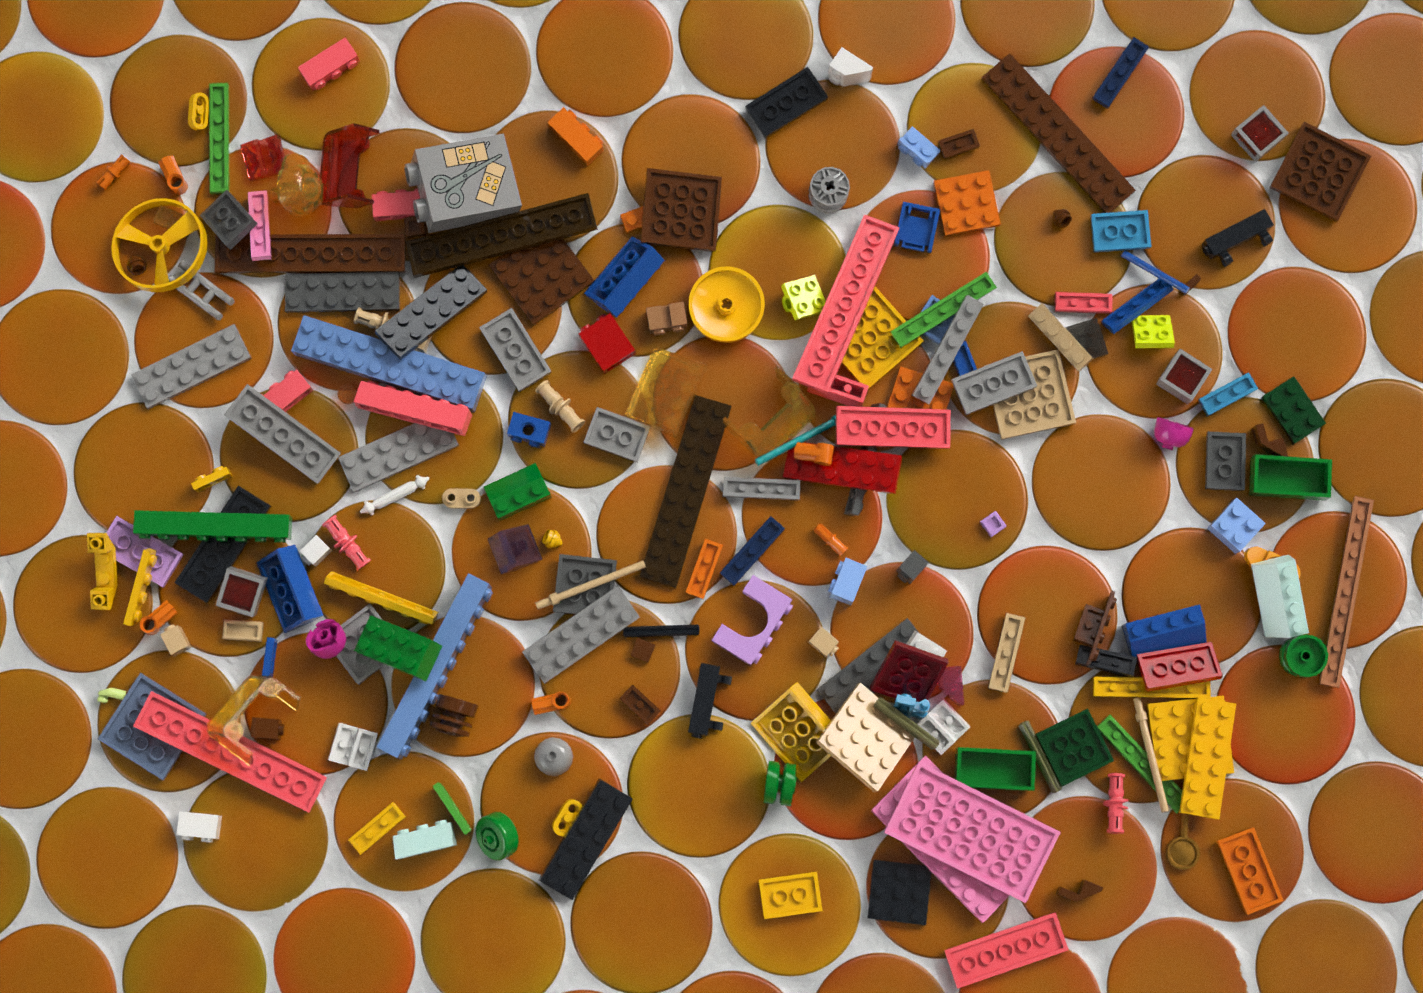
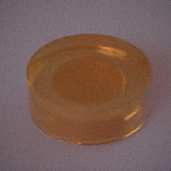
[338,384,357,404]

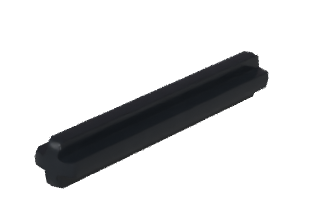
[623,625,700,637]

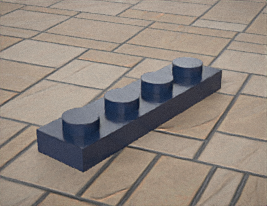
[1092,37,1149,109]
[720,516,785,586]

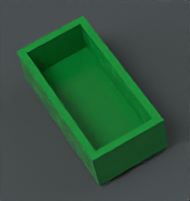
[1249,454,1332,501]
[354,615,442,681]
[954,747,1036,791]

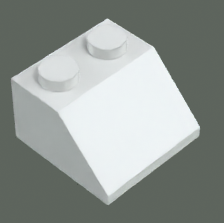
[827,47,873,87]

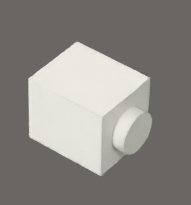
[300,535,332,567]

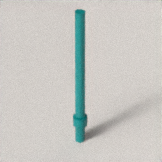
[755,415,836,466]

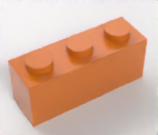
[547,107,604,166]

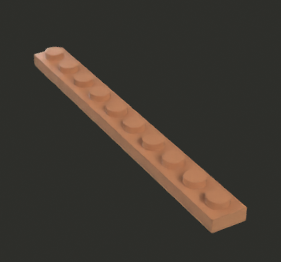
[1319,496,1374,688]

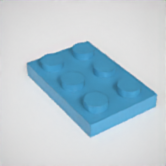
[1090,210,1151,252]

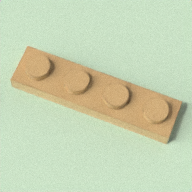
[1028,303,1094,372]
[988,613,1025,693]

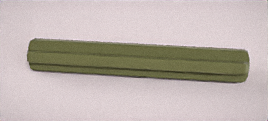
[874,697,939,750]
[1019,721,1062,793]

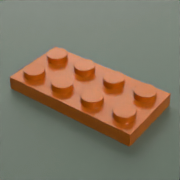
[1216,827,1284,915]

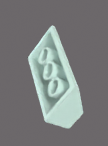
[1251,555,1309,638]

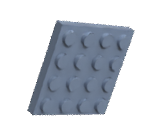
[98,673,206,780]

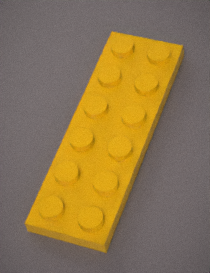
[1179,697,1236,820]

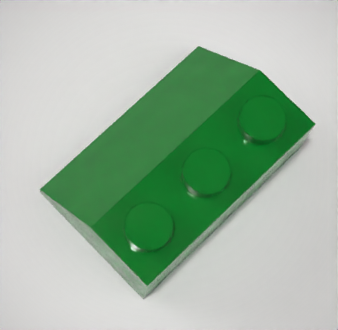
[484,463,552,521]

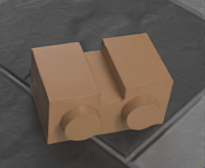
[646,302,687,336]

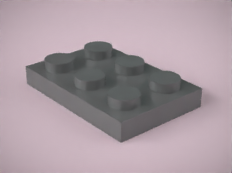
[200,190,258,250]
[1205,431,1246,491]

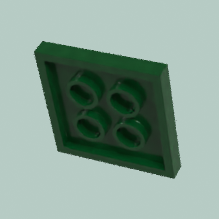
[1036,708,1114,786]

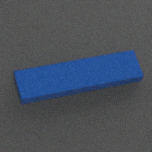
[1101,279,1173,334]

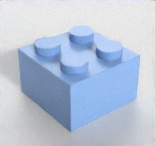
[1207,498,1266,554]
[828,558,867,606]

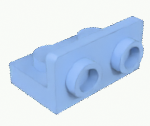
[897,126,941,169]

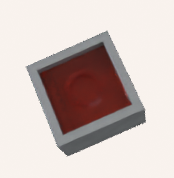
[1231,105,1288,163]
[1156,349,1212,404]
[216,566,268,617]

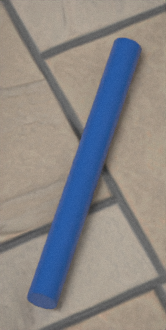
[1121,250,1190,294]

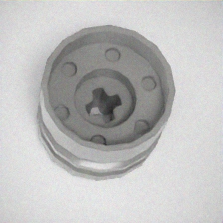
[809,167,850,213]

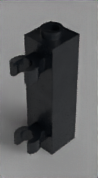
[1202,209,1274,267]
[688,663,732,739]

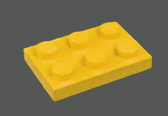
[759,872,823,919]

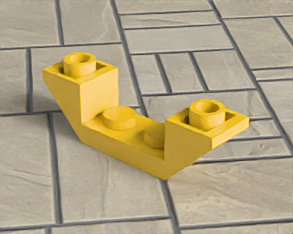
[87,533,118,610]

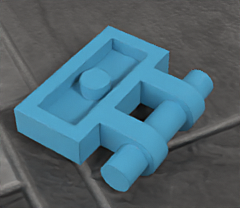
[893,694,930,720]

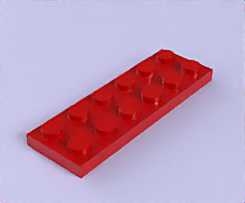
[783,440,902,494]

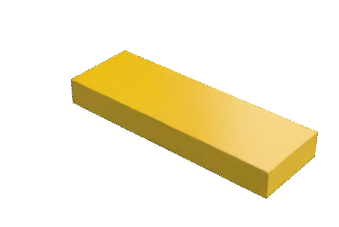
[348,802,406,855]

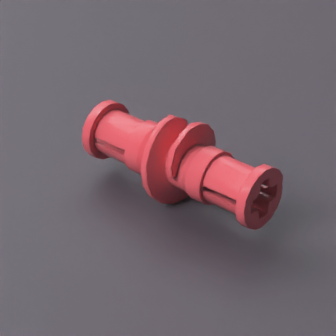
[322,515,371,571]
[1103,773,1129,834]

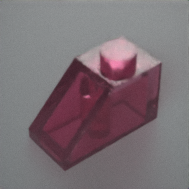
[937,666,964,706]

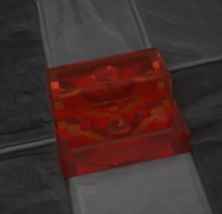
[240,134,289,181]

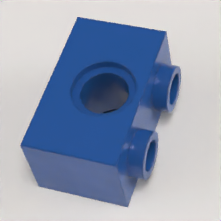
[507,412,551,448]

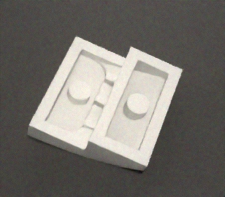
[918,699,971,755]
[327,722,378,771]

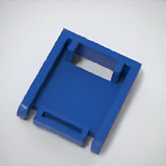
[894,202,940,254]

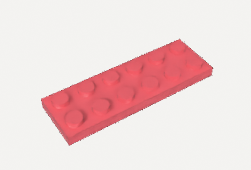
[836,406,951,449]
[944,912,1069,988]

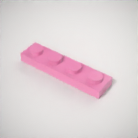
[248,190,271,261]

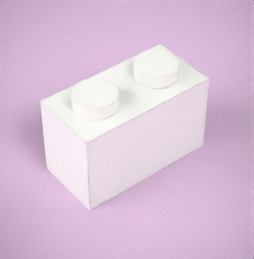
[176,811,222,843]

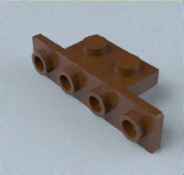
[1073,591,1117,666]

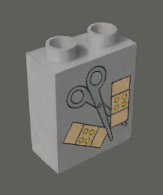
[404,134,522,233]

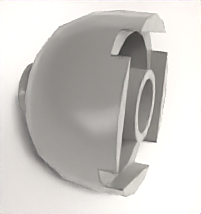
[534,737,573,776]

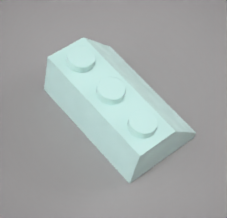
[393,819,457,859]

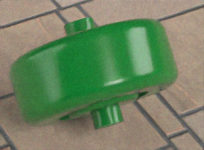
[476,812,519,861]

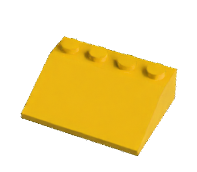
[751,682,831,782]

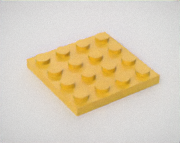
[842,287,924,389]
[1146,696,1234,781]

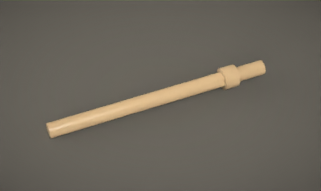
[535,561,646,609]
[1133,697,1169,813]

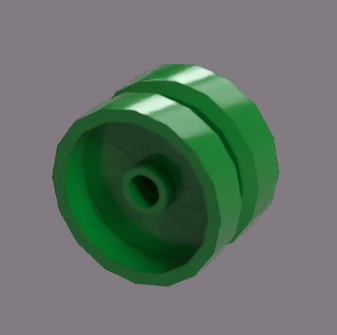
[1279,634,1328,677]
[763,761,796,806]

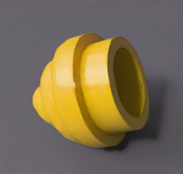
[542,529,562,548]

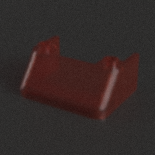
[318,123,380,208]

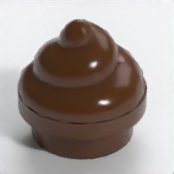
[1053,209,1072,228]
[127,255,146,275]

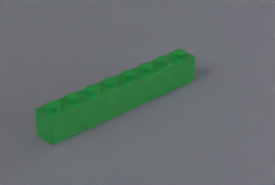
[133,510,292,543]

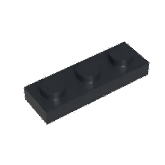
[1075,644,1137,678]

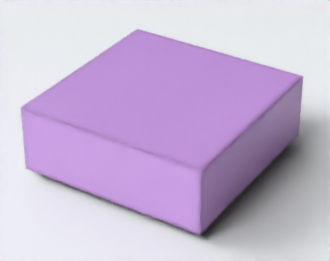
[980,511,1007,538]

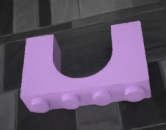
[712,575,793,666]

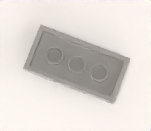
[479,308,552,392]
[951,351,1037,415]

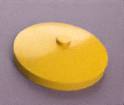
[689,267,765,343]

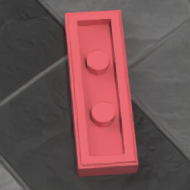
[1054,292,1112,314]

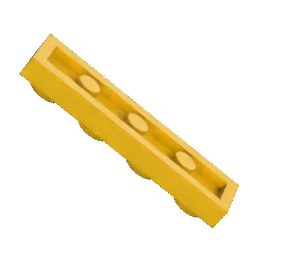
[123,548,157,626]

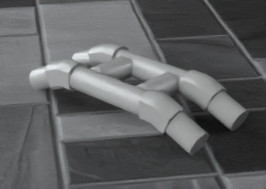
[168,260,235,320]

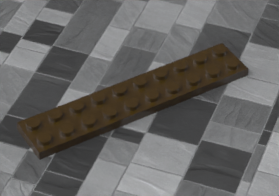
[406,193,598,278]
[640,395,732,588]

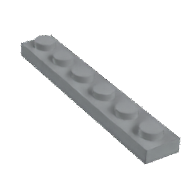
[912,295,984,405]

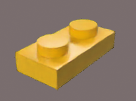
[191,466,232,493]

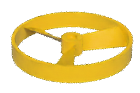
[112,198,207,292]

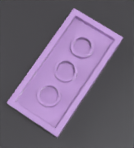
[106,516,184,588]

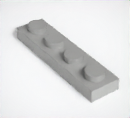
[723,477,800,500]

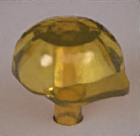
[271,153,323,217]

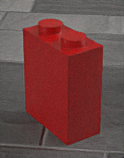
[578,313,636,374]

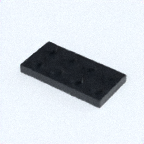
[745,67,828,139]

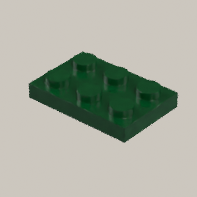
[1261,376,1326,445]

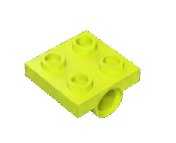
[781,275,826,321]
[1131,315,1175,348]

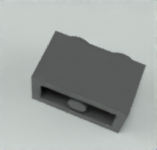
[896,550,929,584]

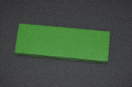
[433,782,472,835]

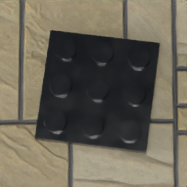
[867,860,931,925]

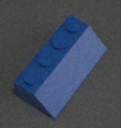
[584,236,665,318]
[256,545,323,633]
[1122,604,1207,662]

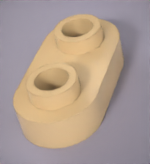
[442,489,481,509]

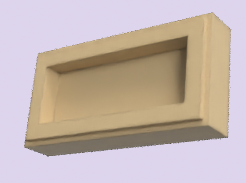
[222,620,264,642]

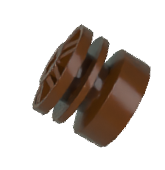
[430,694,478,737]

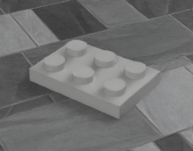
[584,407,651,463]

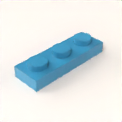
[1198,372,1258,417]

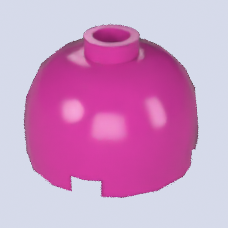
[1154,417,1194,450]
[306,619,346,659]

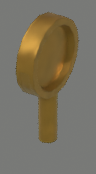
[1166,814,1200,870]

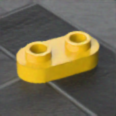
[188,92,209,131]
[552,799,582,836]

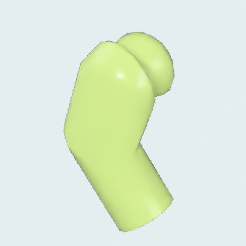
[97,688,126,703]

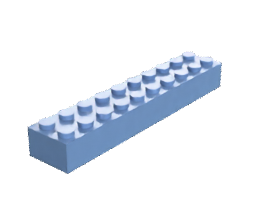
[291,315,487,413]
[377,573,493,759]

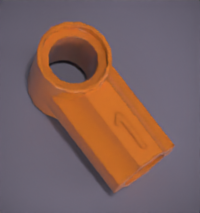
[158,155,188,195]
[794,442,834,466]
[140,600,178,635]
[531,692,571,715]

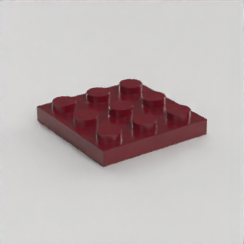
[870,640,949,702]

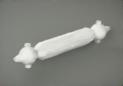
[360,475,430,515]

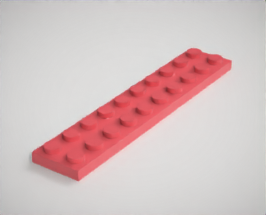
[792,215,899,394]
[133,691,327,813]

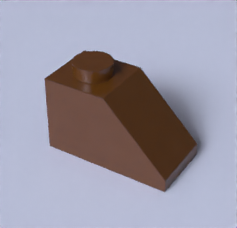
[251,717,285,740]

